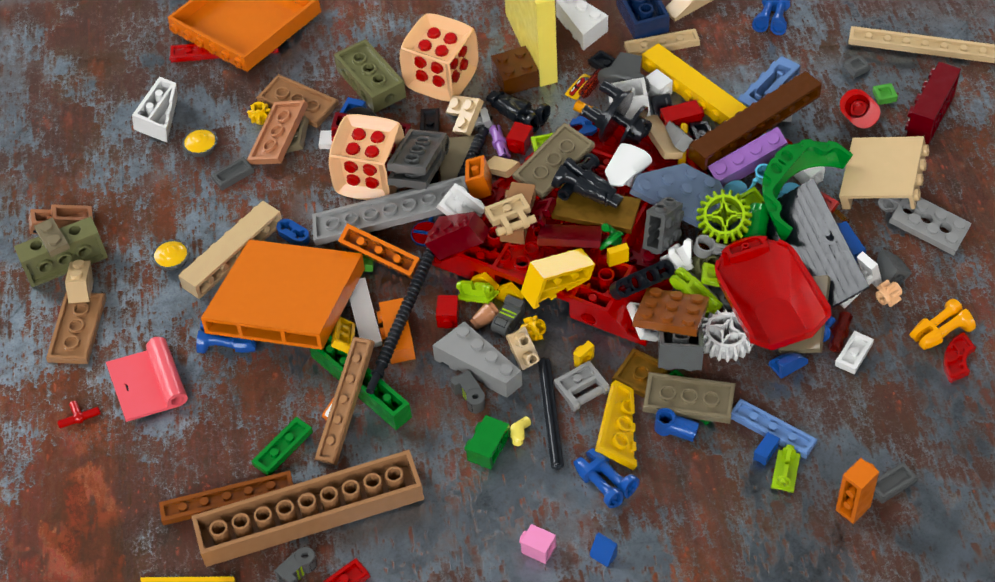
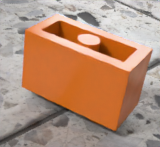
[465,155,492,199]

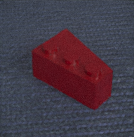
[424,212,490,260]

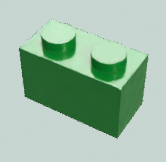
[465,415,510,470]

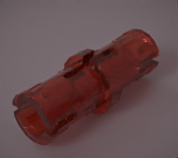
[828,311,853,353]

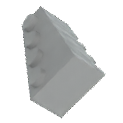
[432,322,523,398]

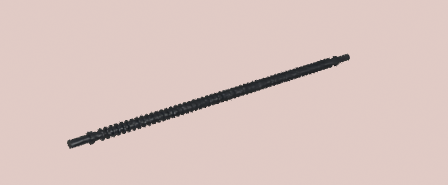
[366,115,493,394]

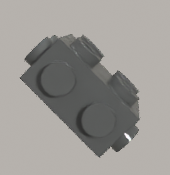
[642,197,684,254]

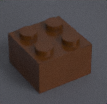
[491,46,540,94]

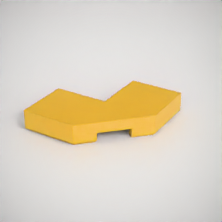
[471,272,524,302]

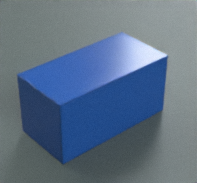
[753,432,780,466]

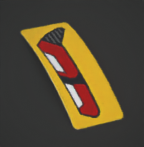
[565,74,596,100]

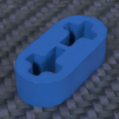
[276,219,310,246]

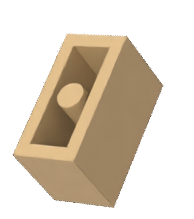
[65,260,94,303]

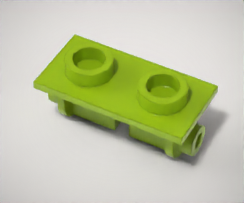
[456,280,500,304]
[771,444,801,493]

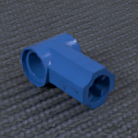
[654,408,699,442]

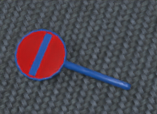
[411,216,435,246]

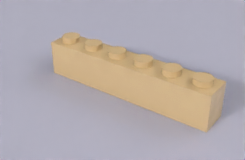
[178,201,282,299]

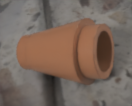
[469,302,499,331]

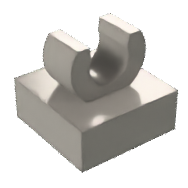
[475,107,494,135]

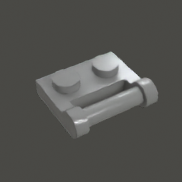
[553,361,610,412]

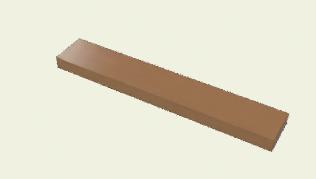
[315,336,375,466]

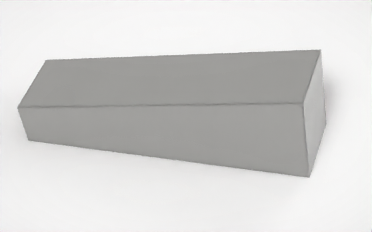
[665,121,693,153]

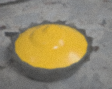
[181,127,218,157]
[151,239,190,271]

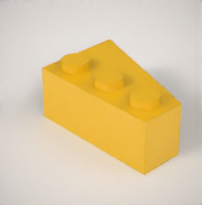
[520,248,595,309]

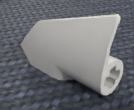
[605,143,652,188]

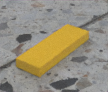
[331,317,356,354]

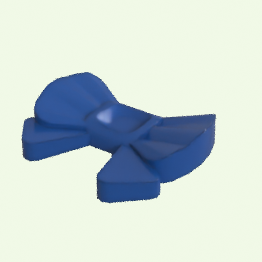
[570,115,598,136]

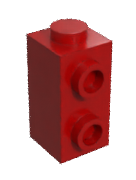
[659,100,705,128]

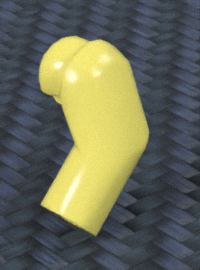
[510,416,531,447]

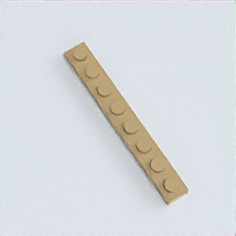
[848,26,995,63]

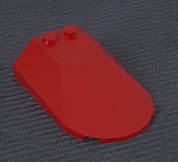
[715,236,831,351]

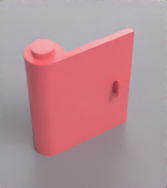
[106,337,188,422]

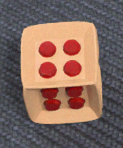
[400,14,479,102]
[329,114,404,200]

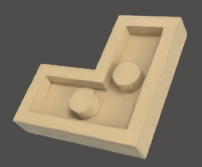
[446,95,484,136]

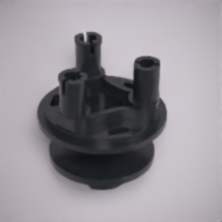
[580,80,652,146]

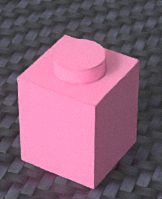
[519,524,556,564]

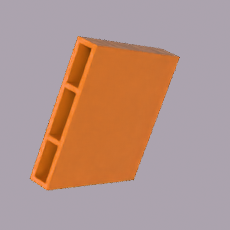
[201,239,365,350]

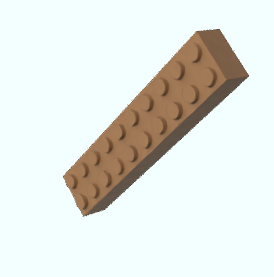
[191,450,424,567]

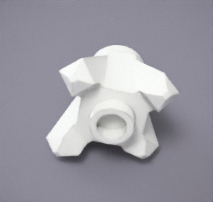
[660,238,694,271]

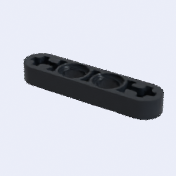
[609,260,674,300]

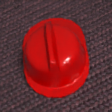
[839,89,881,129]

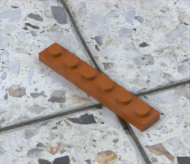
[159,470,294,526]

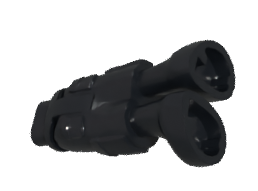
[486,90,551,132]
[551,157,624,209]

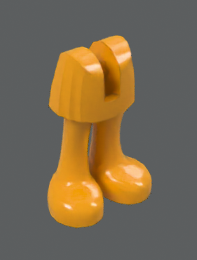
[909,299,976,350]

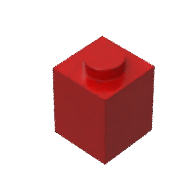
[506,122,533,155]
[436,295,460,329]

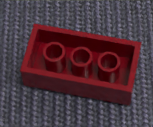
[905,62,961,145]

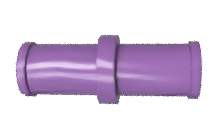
[489,124,511,159]

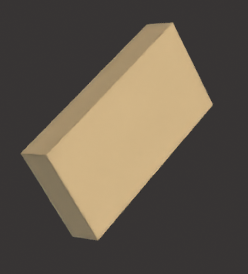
[487,156,521,178]

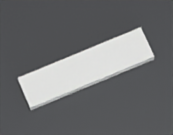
[349,278,383,347]

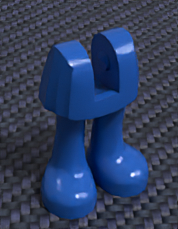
[752,0,790,35]
[196,320,257,354]
[573,448,640,508]

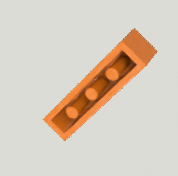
[338,223,420,279]

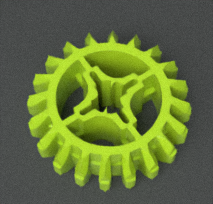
[696,189,752,244]

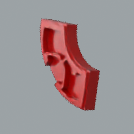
[943,332,976,383]

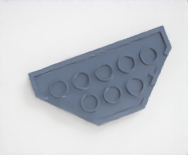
[629,163,741,244]

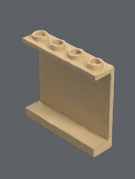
[839,136,929,209]

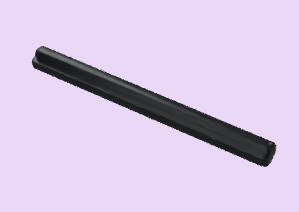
[538,357,564,470]

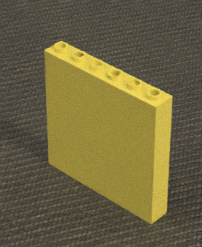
[505,0,558,87]

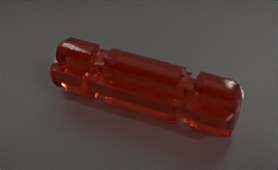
[579,69,601,99]

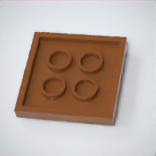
[633,287,709,337]

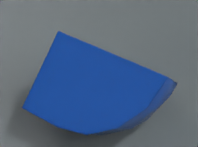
[768,352,808,379]

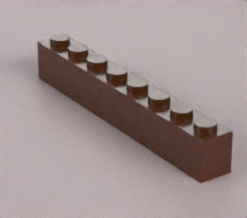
[688,71,822,171]

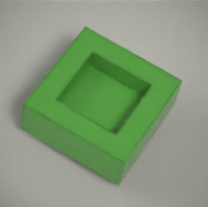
[872,83,898,105]

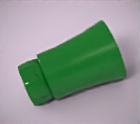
[742,203,769,238]

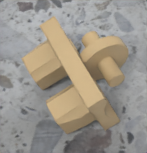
[506,326,540,370]

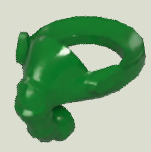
[599,223,624,250]

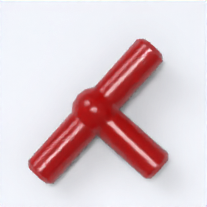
[57,401,101,429]

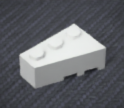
[555,0,608,51]
[132,77,178,143]

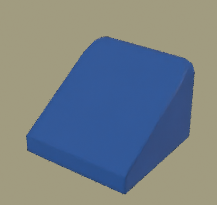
[590,533,617,567]

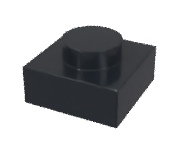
[650,93,672,115]

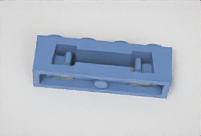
[737,56,800,107]

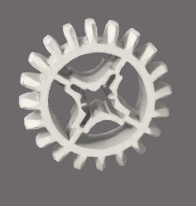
[702,309,754,363]

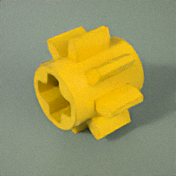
[247,102,271,125]
[520,315,546,342]

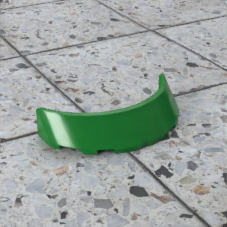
[762,139,853,241]

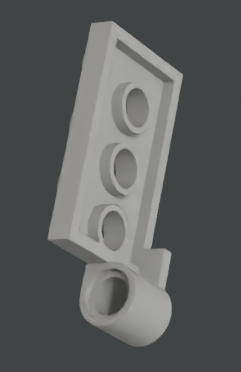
[878,197,972,256]

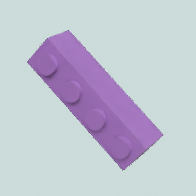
[708,127,788,188]

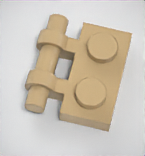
[484,193,537,237]

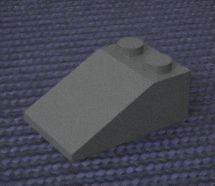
[658,324,704,371]

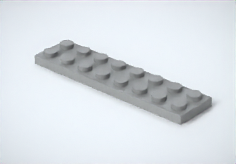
[312,175,468,246]

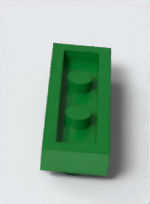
[251,417,313,476]

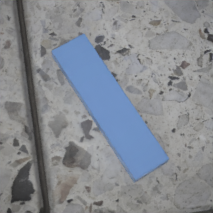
[731,398,818,459]

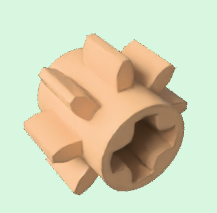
[876,279,902,307]

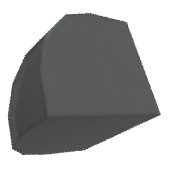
[876,249,912,283]

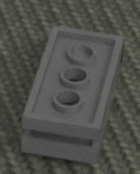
[387,129,450,190]

